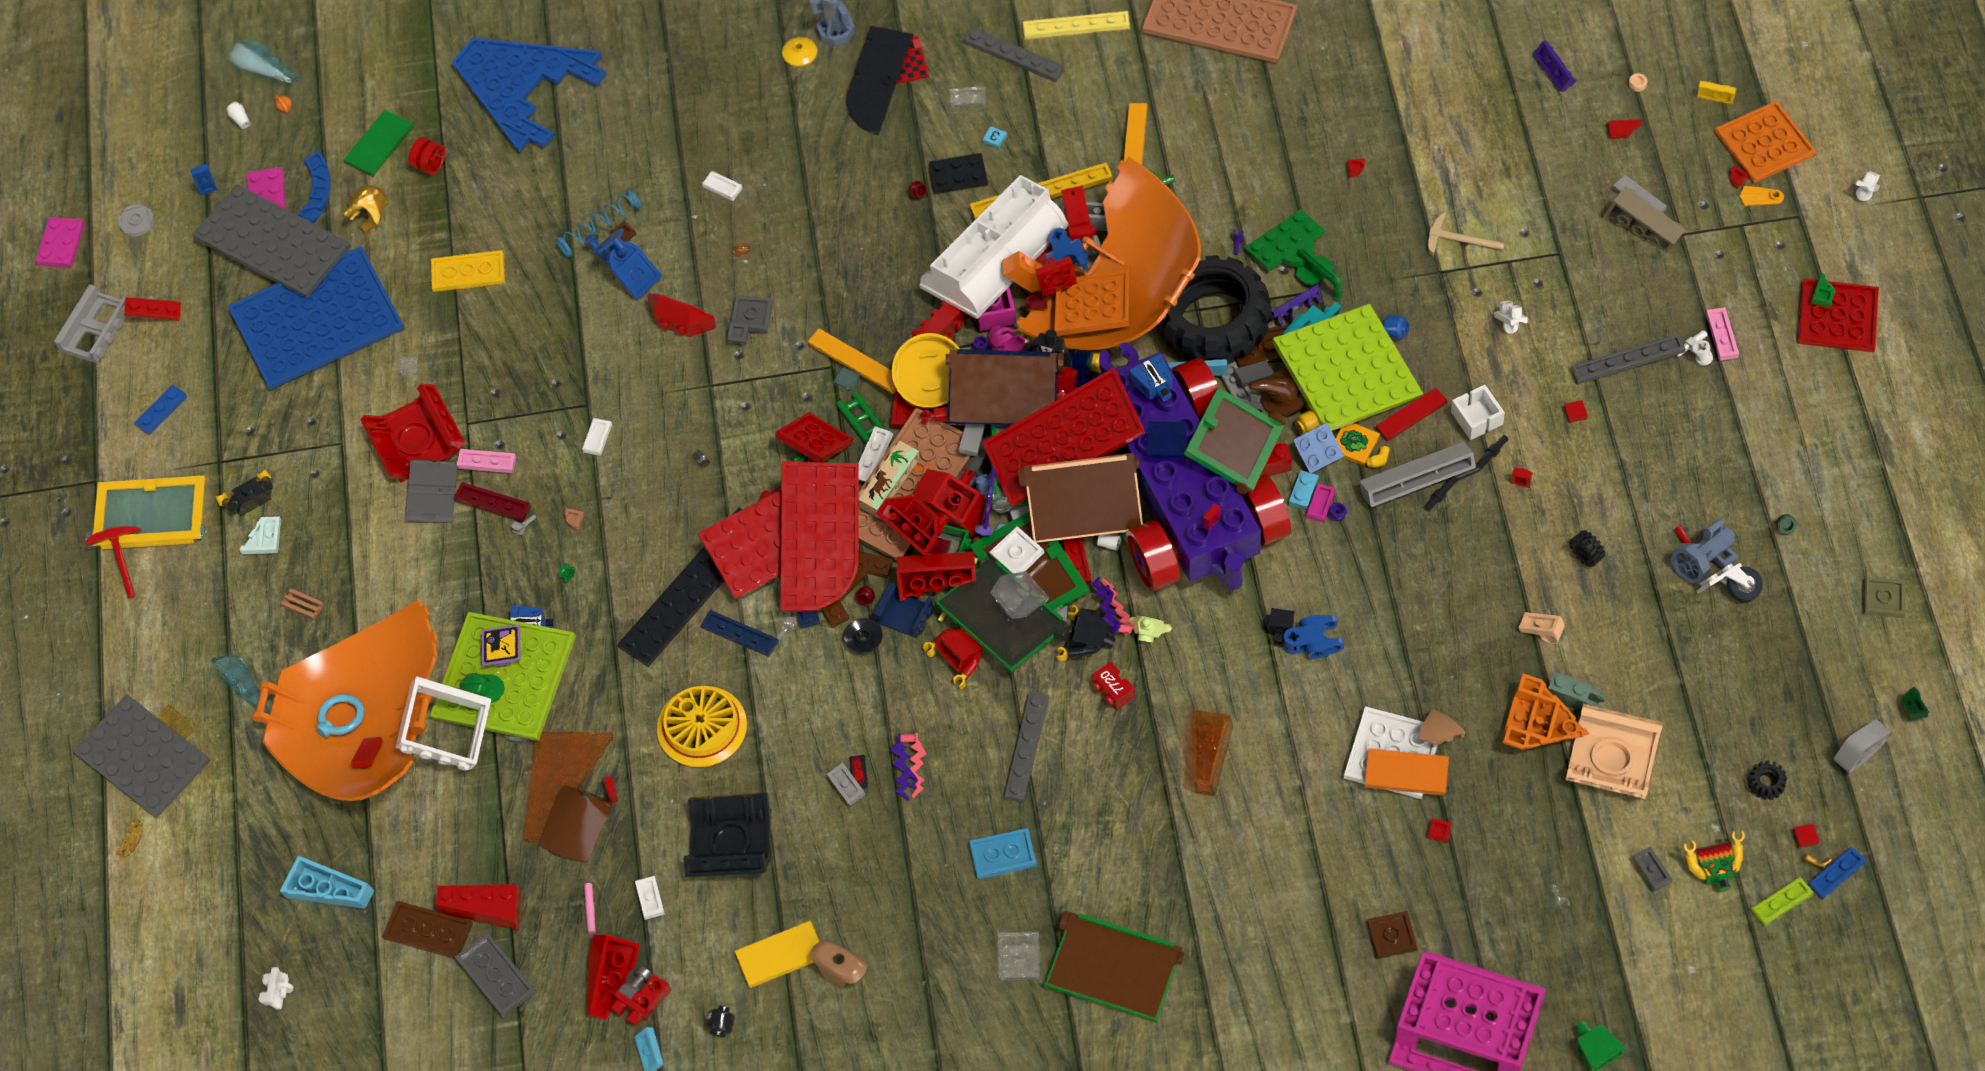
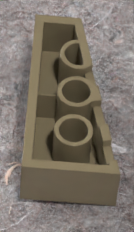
[1602,186,1685,253]

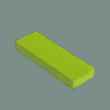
[1751,877,1813,927]

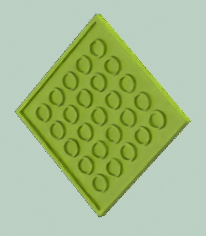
[1272,304,1423,431]
[430,612,576,741]

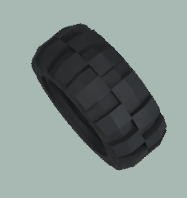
[1158,255,1271,364]

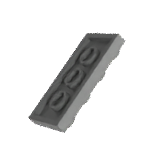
[455,933,536,1017]

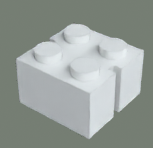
[1451,385,1505,440]

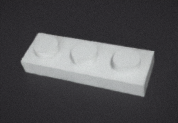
[858,427,893,483]

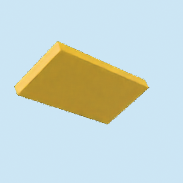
[431,250,505,292]
[735,921,819,988]

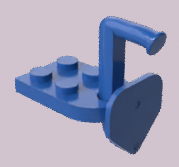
[585,228,662,300]

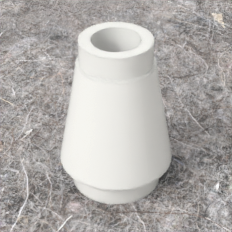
[227,102,250,129]

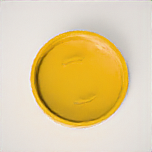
[892,333,963,410]

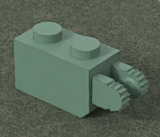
[1548,672,1606,712]

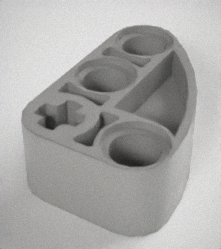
[1834,719,1892,774]

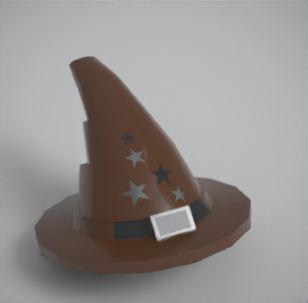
[1249,369,1307,416]

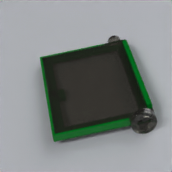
[935,557,1072,673]

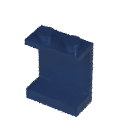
[873,582,935,638]

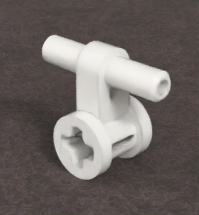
[1676,330,1713,366]

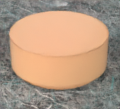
[1629,73,1647,92]

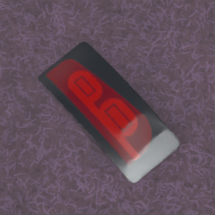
[849,755,868,789]

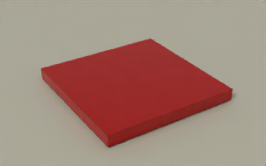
[1798,278,1879,353]

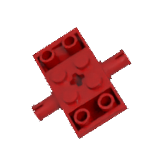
[912,468,992,539]

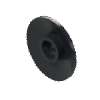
[844,618,883,653]

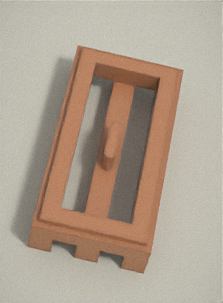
[280,588,324,620]

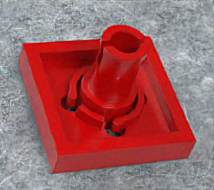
[1035,256,1078,297]

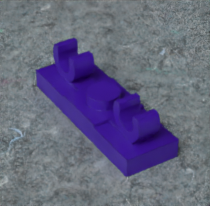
[1534,41,1577,92]
[1271,285,1322,326]

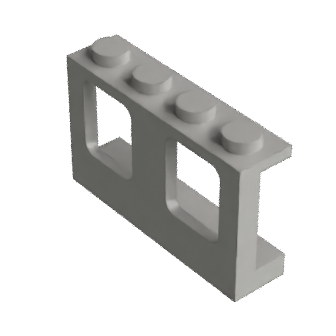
[54,284,128,364]

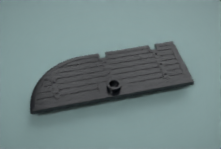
[847,26,914,135]

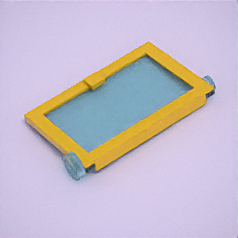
[86,475,207,549]

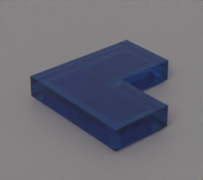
[1071,349,1102,388]

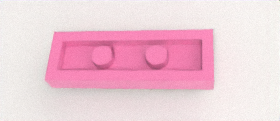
[1706,307,1739,361]
[457,449,517,473]

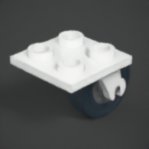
[1696,563,1763,602]

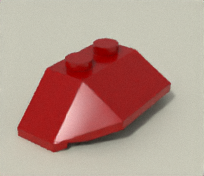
[647,293,716,337]
[875,495,940,556]

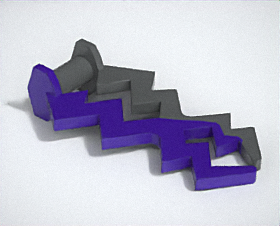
[974,468,995,536]

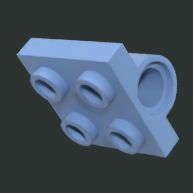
[1292,422,1344,473]

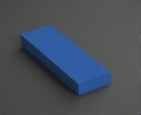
[1808,847,1867,900]

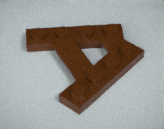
[822,551,894,628]

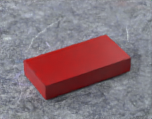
[351,737,383,768]

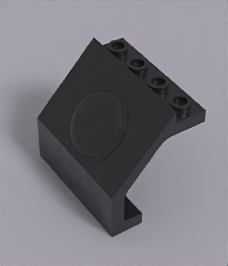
[683,793,771,877]

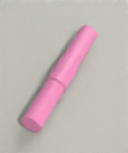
[584,883,596,934]

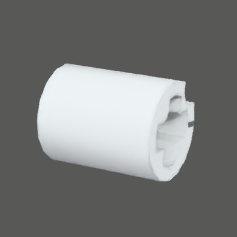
[1097,533,1121,551]

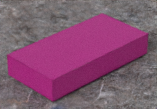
[1306,483,1336,523]

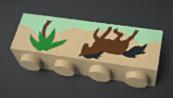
[859,441,920,518]

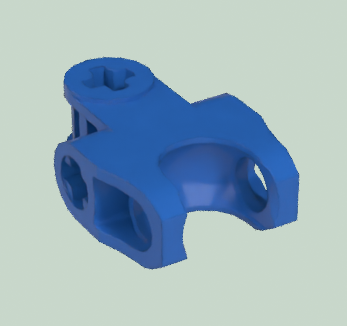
[1046,228,1089,271]
[1283,615,1344,659]

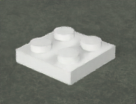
[990,527,1045,577]

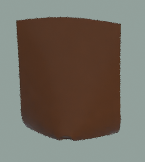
[539,785,612,863]

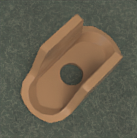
[811,940,867,989]

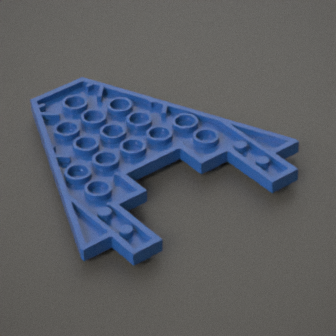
[452,38,606,153]

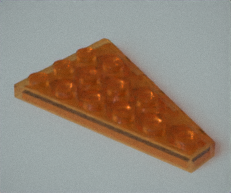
[524,732,614,843]

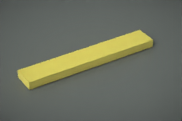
[1023,11,1130,39]

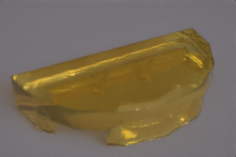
[116,819,143,858]

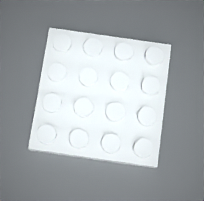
[1344,706,1438,799]

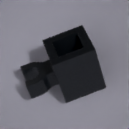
[1265,608,1295,647]

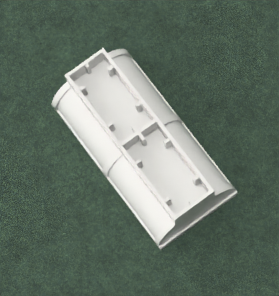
[919,175,1069,319]

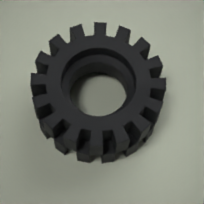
[1569,530,1606,567]
[1748,760,1787,800]

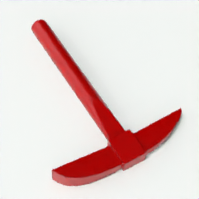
[85,526,142,598]

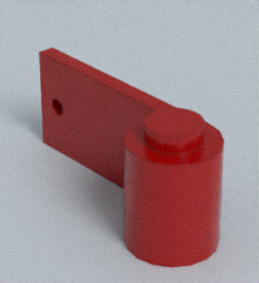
[1061,185,1097,241]

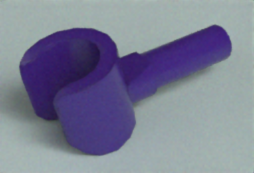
[1233,229,1244,255]

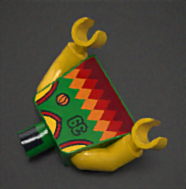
[1681,830,1745,892]

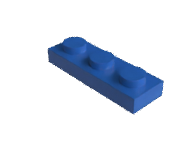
[134,384,187,435]

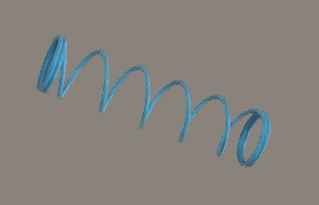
[556,189,642,257]

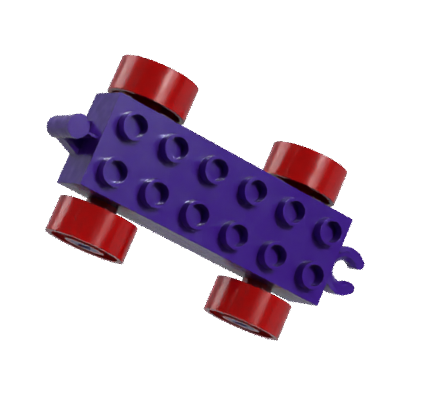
[1092,342,1291,592]

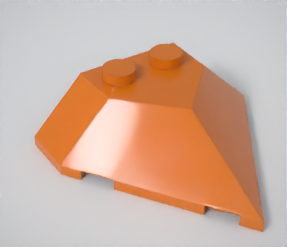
[1503,673,1589,750]

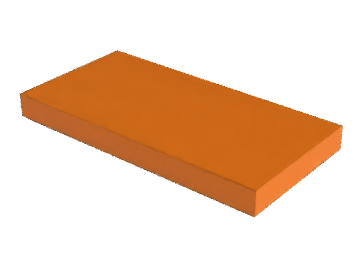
[1365,748,1449,796]

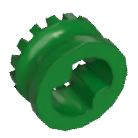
[557,563,576,583]

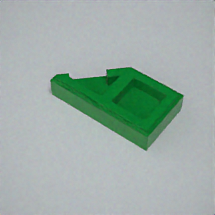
[1812,273,1835,308]

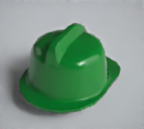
[459,673,505,703]

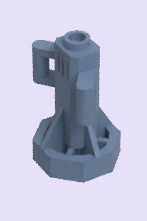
[809,0,855,47]
[1670,519,1738,583]

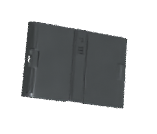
[405,459,458,523]

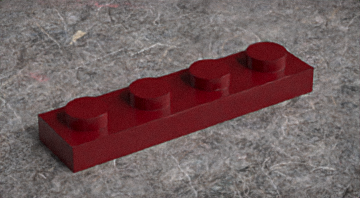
[454,482,531,522]

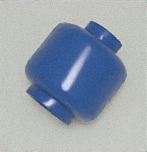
[1381,315,1409,339]

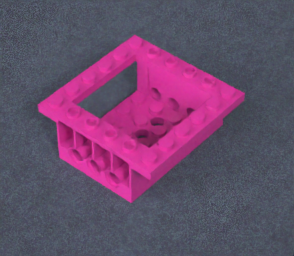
[1389,951,1546,1071]

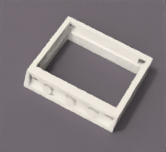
[395,676,491,770]

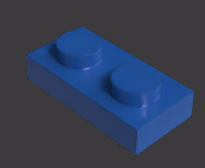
[190,164,218,195]

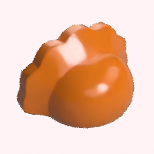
[274,95,292,113]

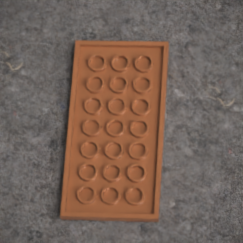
[1142,0,1298,63]
[859,408,972,561]

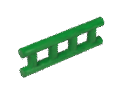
[836,391,894,446]

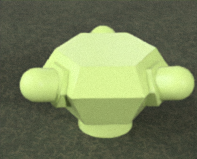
[1129,616,1172,643]

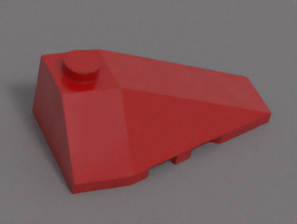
[587,934,640,1019]

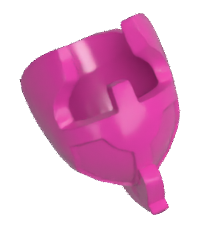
[988,325,1025,356]

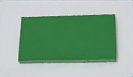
[343,109,414,177]

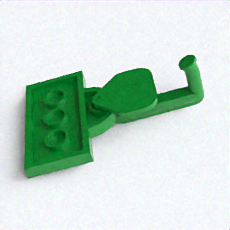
[1244,209,1343,301]

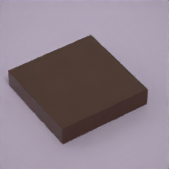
[1367,911,1418,959]

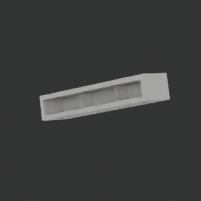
[1359,442,1476,507]

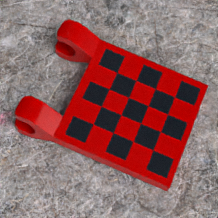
[897,35,929,84]

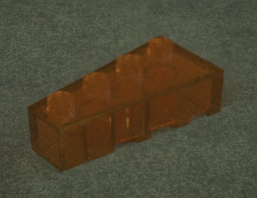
[1192,709,1233,796]

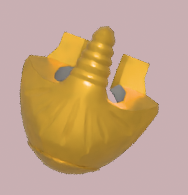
[343,184,389,233]

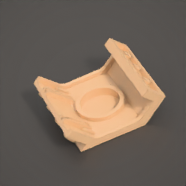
[1566,703,1663,799]

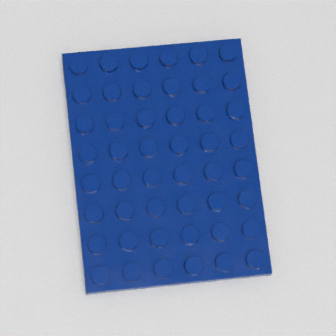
[228,246,405,390]

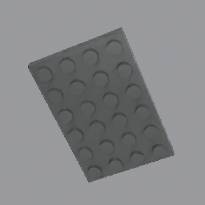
[72,694,210,819]

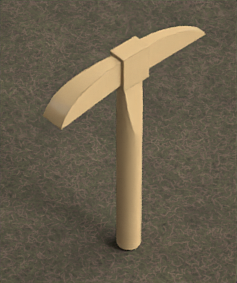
[1428,212,1504,258]

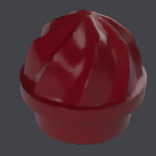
[908,181,927,199]
[856,585,875,606]

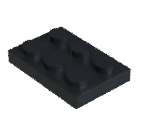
[929,153,988,194]

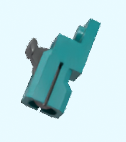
[1282,302,1341,335]

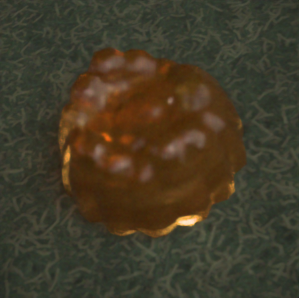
[733,243,750,257]

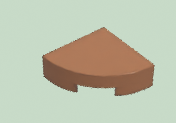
[565,508,584,531]

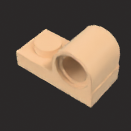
[1519,612,1565,644]

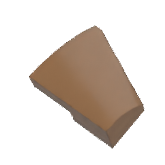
[1418,709,1465,745]

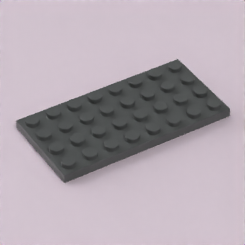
[192,184,351,298]

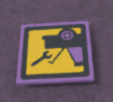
[482,625,520,666]

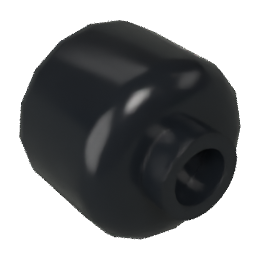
[706,1005,735,1037]

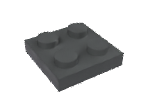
[731,296,773,333]

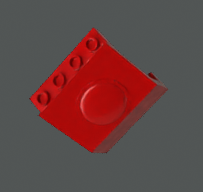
[360,384,465,483]

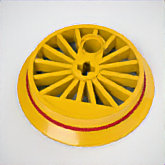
[657,686,747,767]

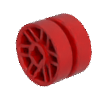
[408,136,445,175]

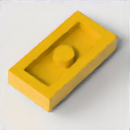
[1697,81,1736,105]

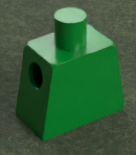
[1575,1021,1625,1071]

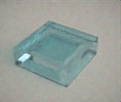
[834,367,860,392]

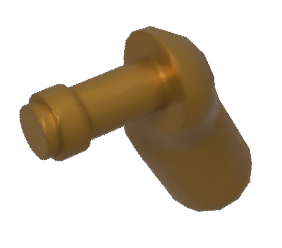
[1803,854,1833,869]

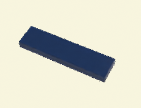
[701,610,778,657]

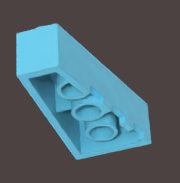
[280,856,374,909]

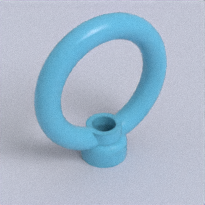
[316,694,364,738]

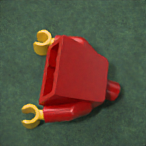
[923,629,983,689]

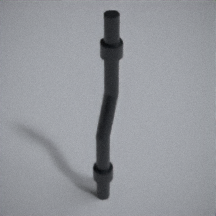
[1424,435,1509,511]

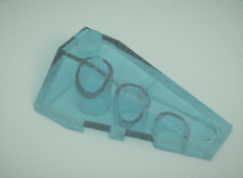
[229,38,301,83]
[211,654,271,715]

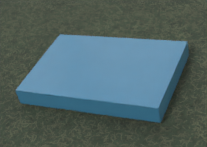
[969,828,1037,879]

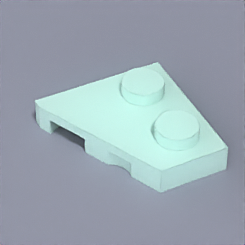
[240,517,281,554]

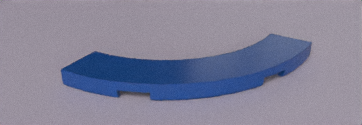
[297,151,331,224]

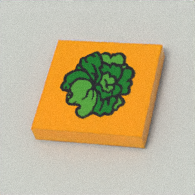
[1336,423,1380,466]

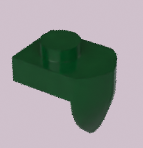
[1900,687,1929,720]

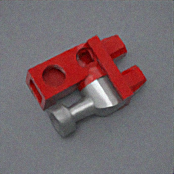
[610,966,672,1027]

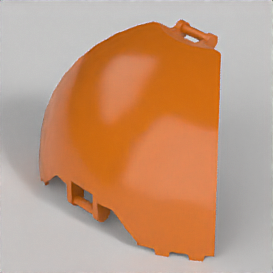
[1016,157,1201,350]
[252,599,438,801]

